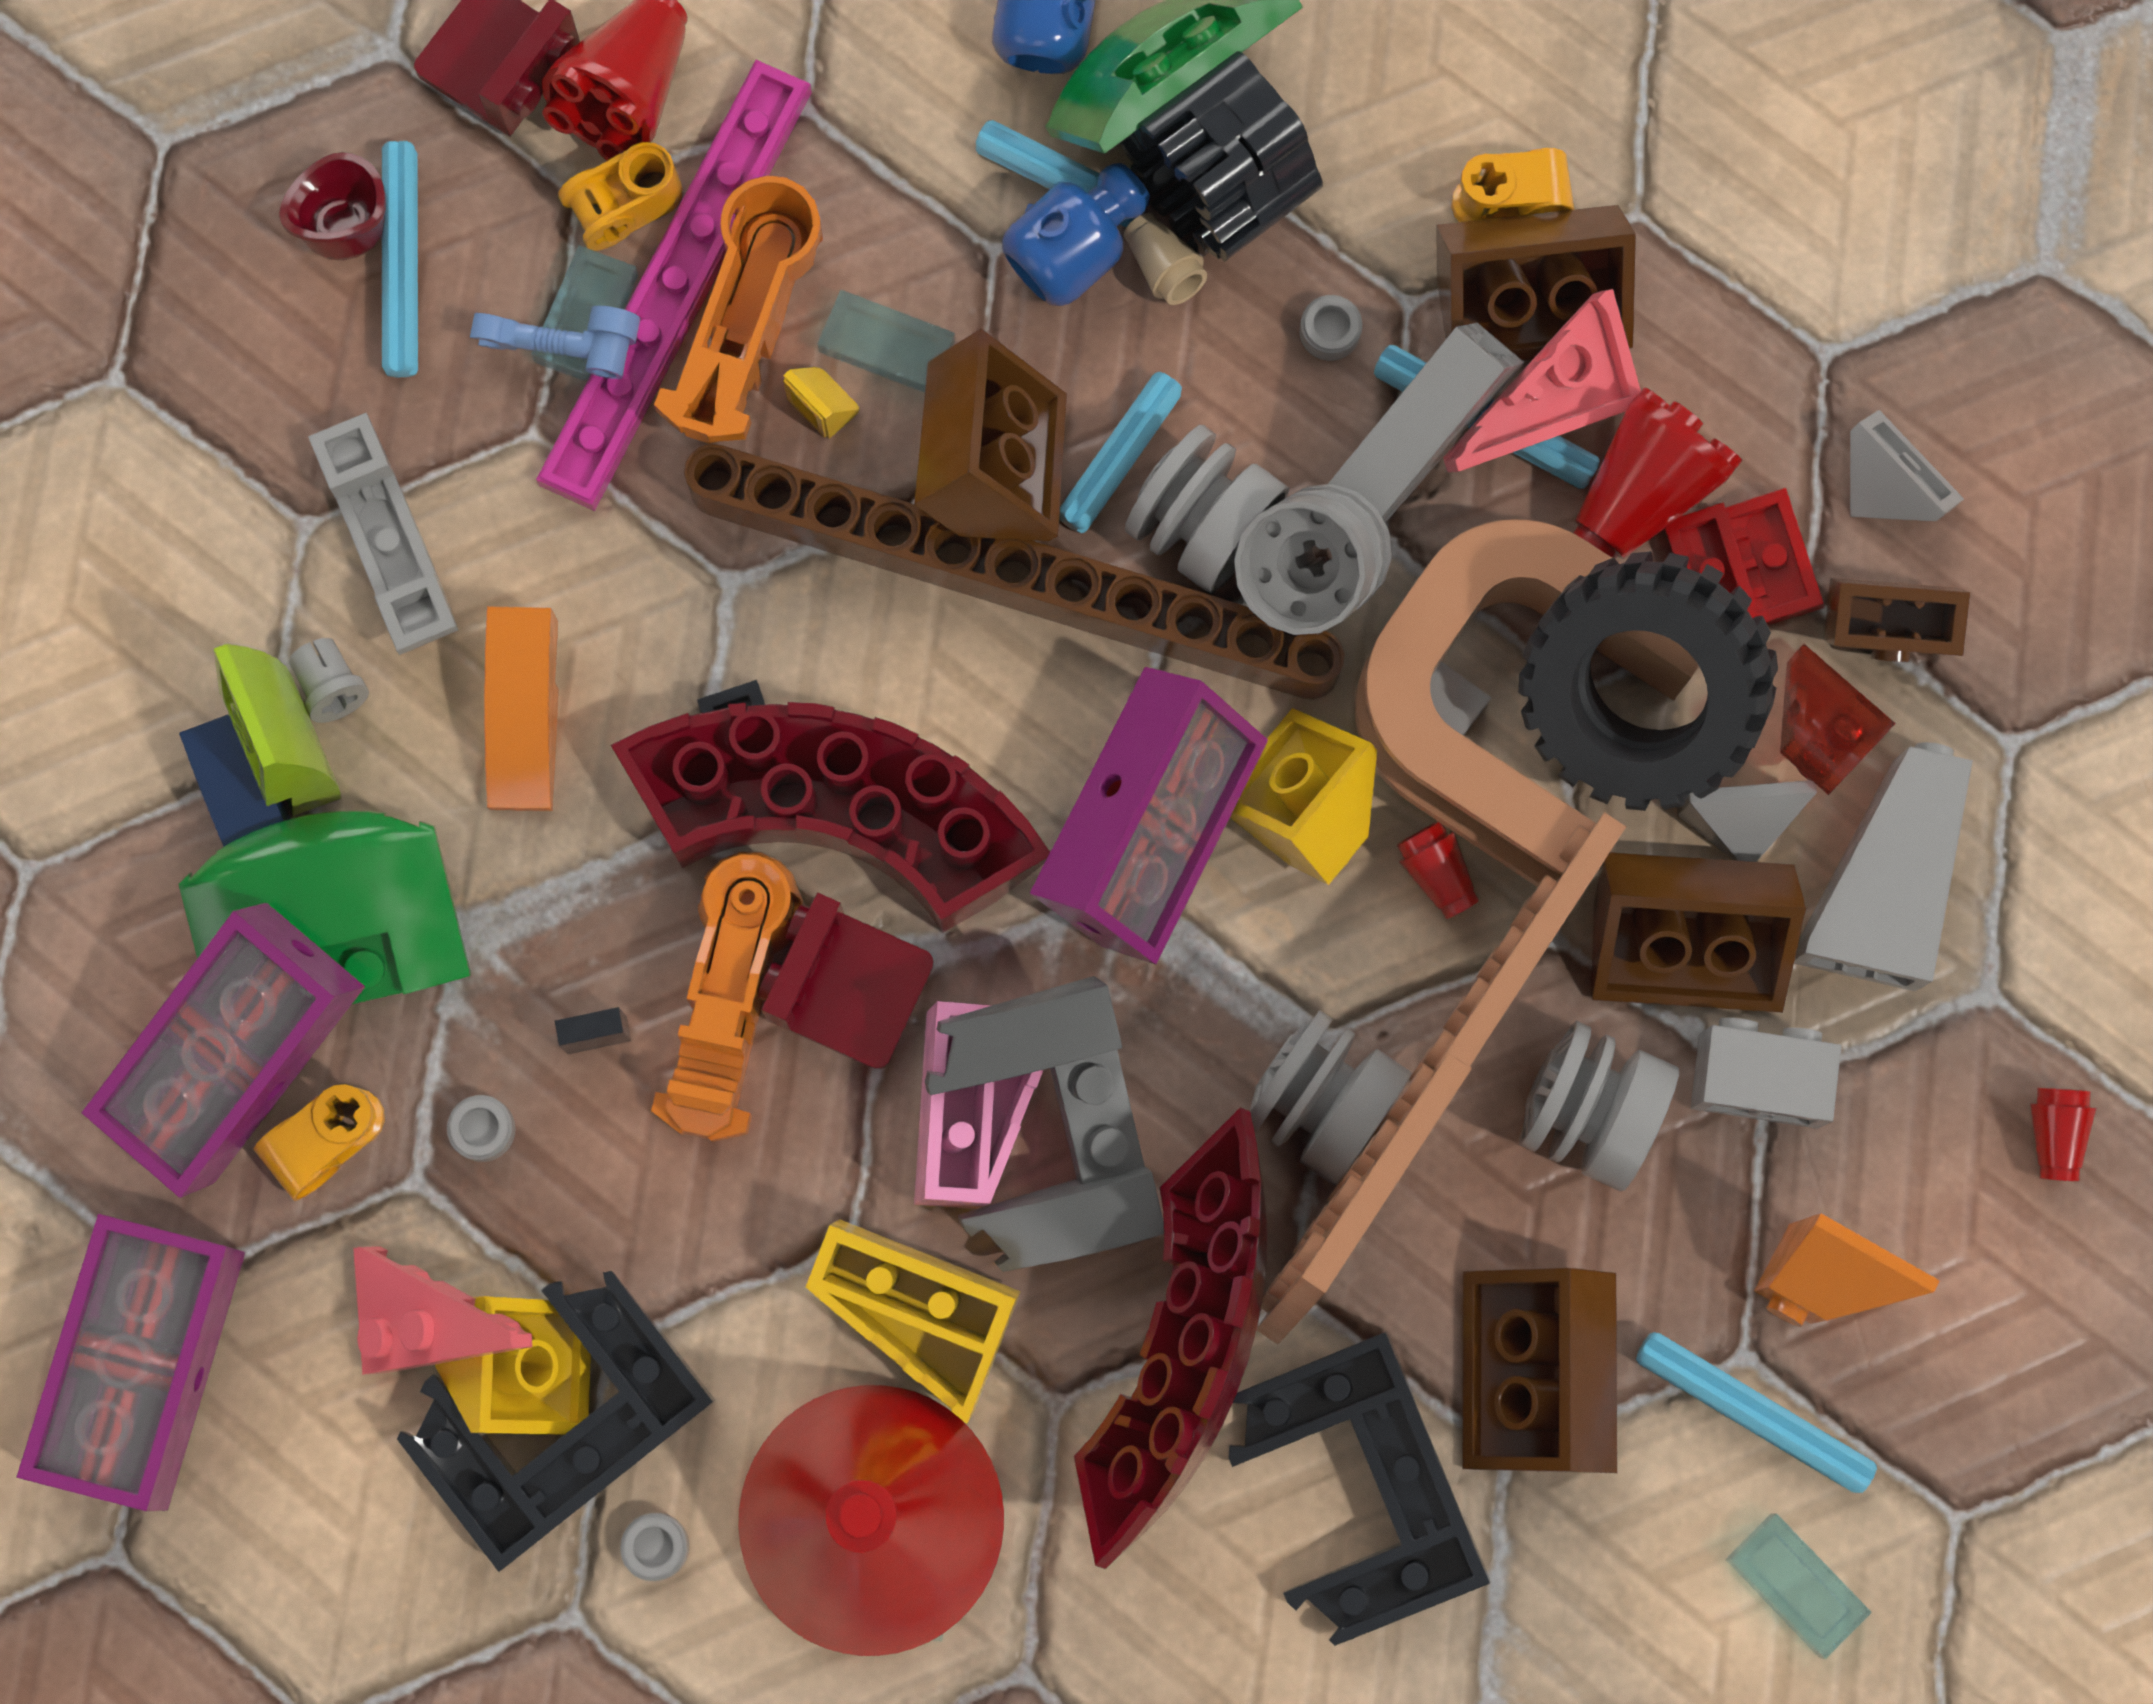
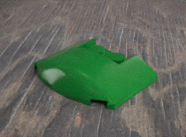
[1045,0,1303,153]
[178,810,471,1004]

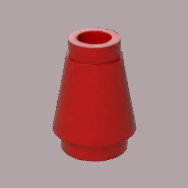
[1396,821,1479,919]
[2030,1087,2097,1181]

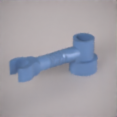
[470,306,641,379]

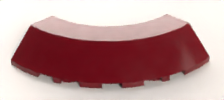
[611,702,1050,933]
[1073,1107,1267,1569]

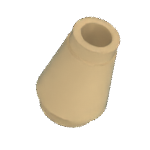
[1124,213,1207,305]

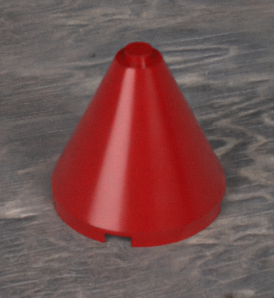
[738,1385,1004,1656]

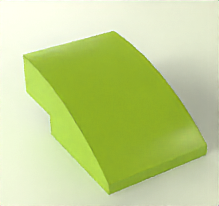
[213,644,341,816]

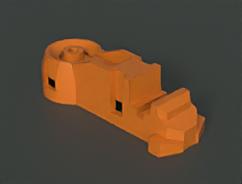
[654,175,823,444]
[651,852,803,1142]

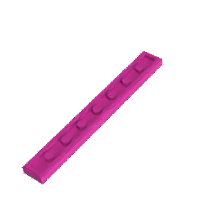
[536,60,812,511]

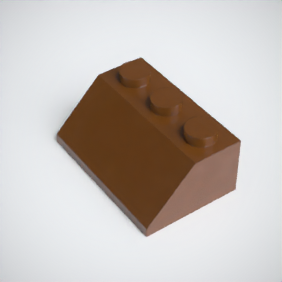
[1436,205,1636,360]
[914,328,1067,541]
[1591,852,1806,1013]
[1462,1268,1617,1473]

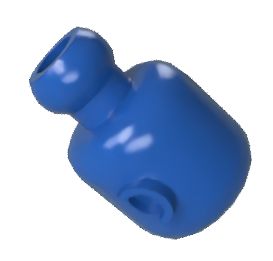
[992,0,1096,74]
[1002,163,1150,306]

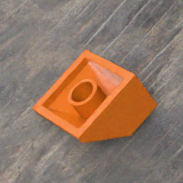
[1754,1213,1940,1327]

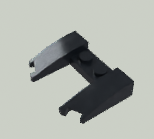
[397,1271,715,1572]
[1228,1331,1490,1646]

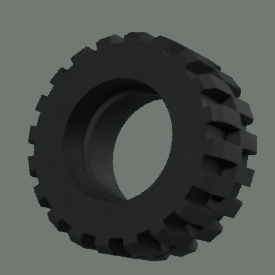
[1518,551,1778,811]

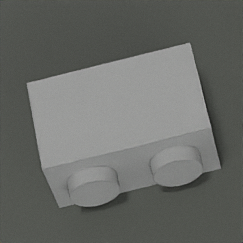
[1690,1018,1841,1129]

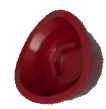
[279,152,386,261]

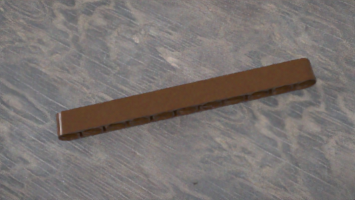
[684,444,1345,700]

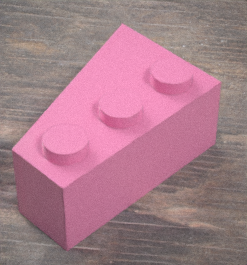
[914,1001,1043,1209]

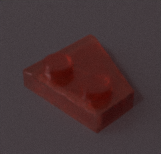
[1780,644,1896,795]

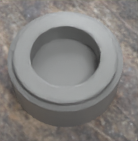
[1299,295,1362,361]
[447,1095,516,1162]
[620,1513,689,1581]

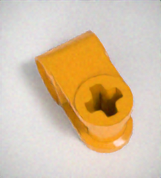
[558,142,683,251]
[1451,148,1574,222]
[253,1084,385,1201]

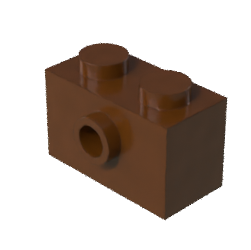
[1824,578,1970,662]

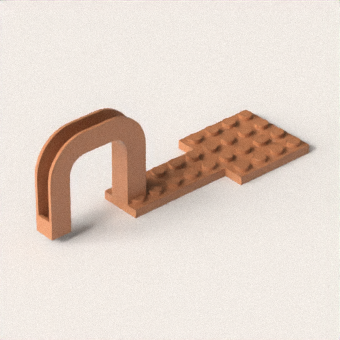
[1257,519,1699,1345]

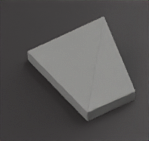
[1850,410,1964,521]
[1677,780,1817,862]

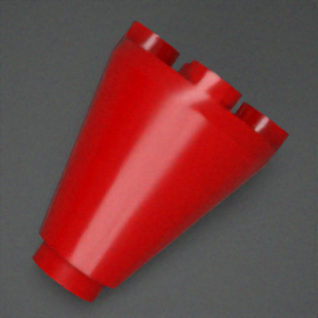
[542,0,688,161]
[1573,387,1743,560]

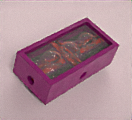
[1030,667,1268,965]
[81,903,365,1198]
[16,1214,246,1511]

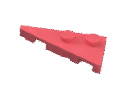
[1443,289,1641,473]
[353,1246,532,1375]

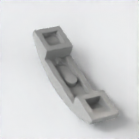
[308,413,458,655]

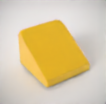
[783,367,860,439]

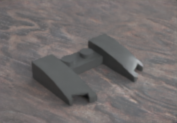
[925,976,1164,1272]

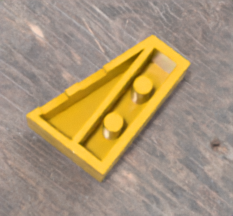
[805,1219,1021,1424]

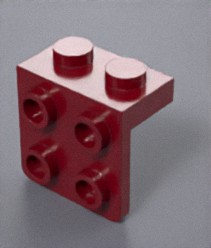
[414,0,580,137]
[758,892,934,1069]

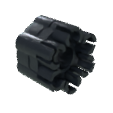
[1120,51,1323,262]

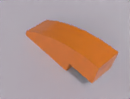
[484,606,559,811]

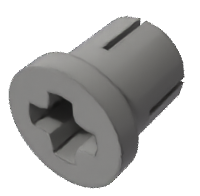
[289,638,369,723]

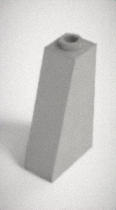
[1328,323,1524,523]
[1794,742,1973,991]

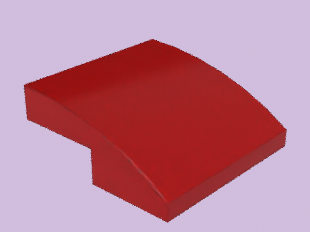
[1665,488,1825,625]

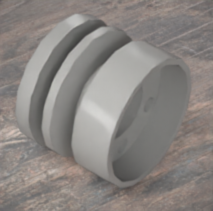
[1125,425,1290,594]
[1234,484,1392,635]
[1250,1010,1412,1186]
[1519,1020,1679,1192]

